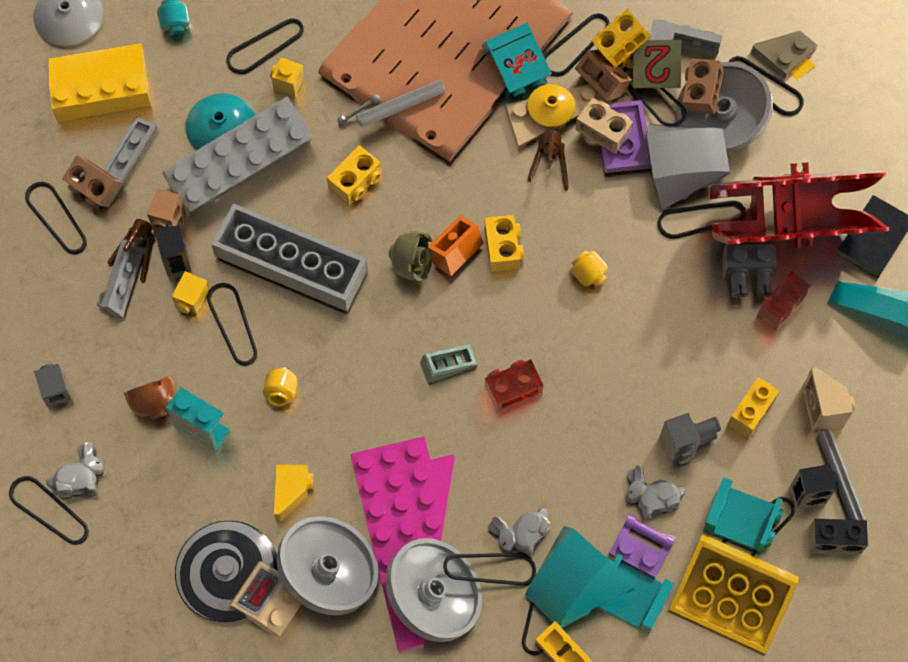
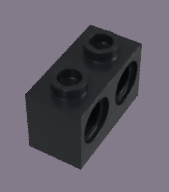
[155,225,192,277]
[791,464,838,508]
[809,519,868,554]

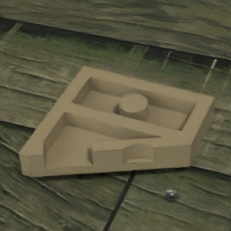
[752,31,817,78]

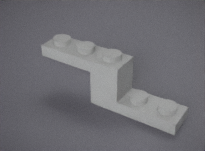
[609,19,723,60]

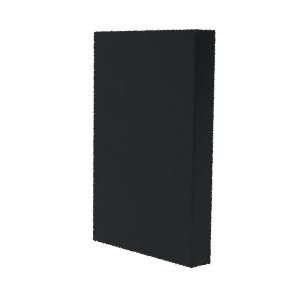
[836,195,908,278]

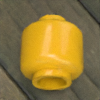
[571,250,607,287]
[263,367,298,406]

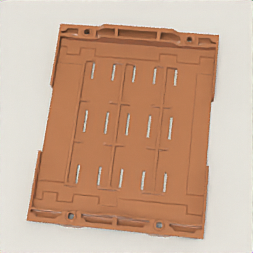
[318,0,573,162]

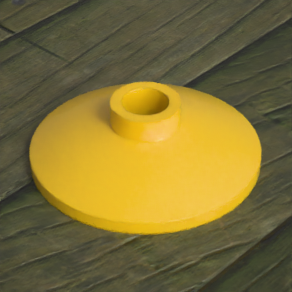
[528,84,575,128]

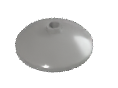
[33,0,104,48]

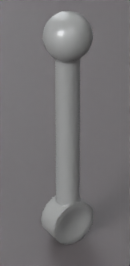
[337,94,381,125]

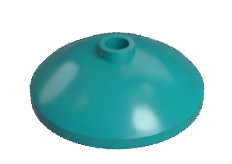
[185,93,255,150]

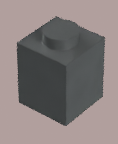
[34,364,71,406]

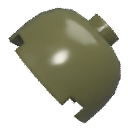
[389,231,432,281]

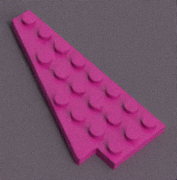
[350,436,455,652]

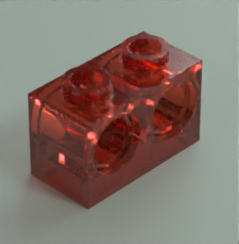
[757,271,811,331]
[485,359,544,412]

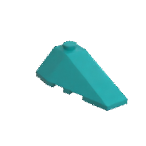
[827,281,908,341]

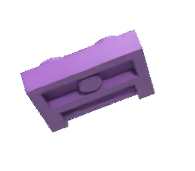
[608,514,676,579]

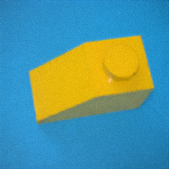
[274,464,313,521]

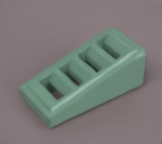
[420,344,478,383]

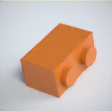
[428,215,483,276]

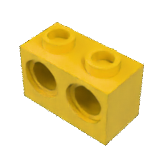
[591,8,651,68]
[327,145,381,205]
[484,215,524,272]
[727,377,780,439]
[535,621,592,662]

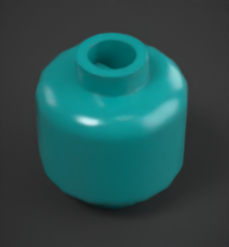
[157,0,190,35]

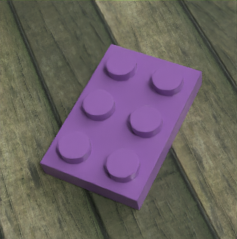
[595,100,652,173]

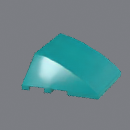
[525,526,635,628]

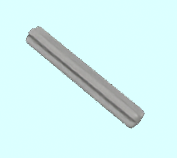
[356,80,445,127]
[818,429,866,520]

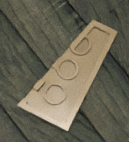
[505,84,602,150]

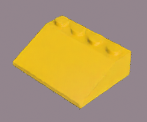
[48,43,151,122]
[669,534,799,654]

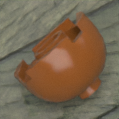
[124,376,176,420]

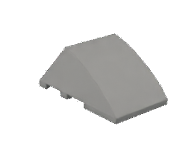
[647,124,731,212]

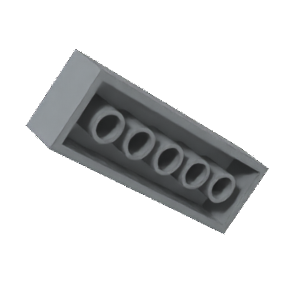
[162,96,313,216]
[211,203,368,311]

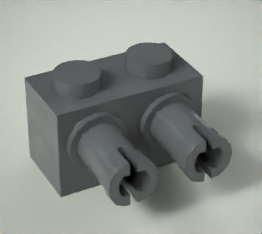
[722,244,777,298]
[659,413,721,464]

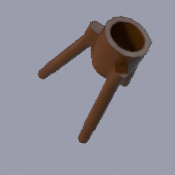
[528,130,569,189]
[107,219,155,282]

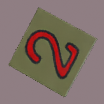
[633,40,681,89]

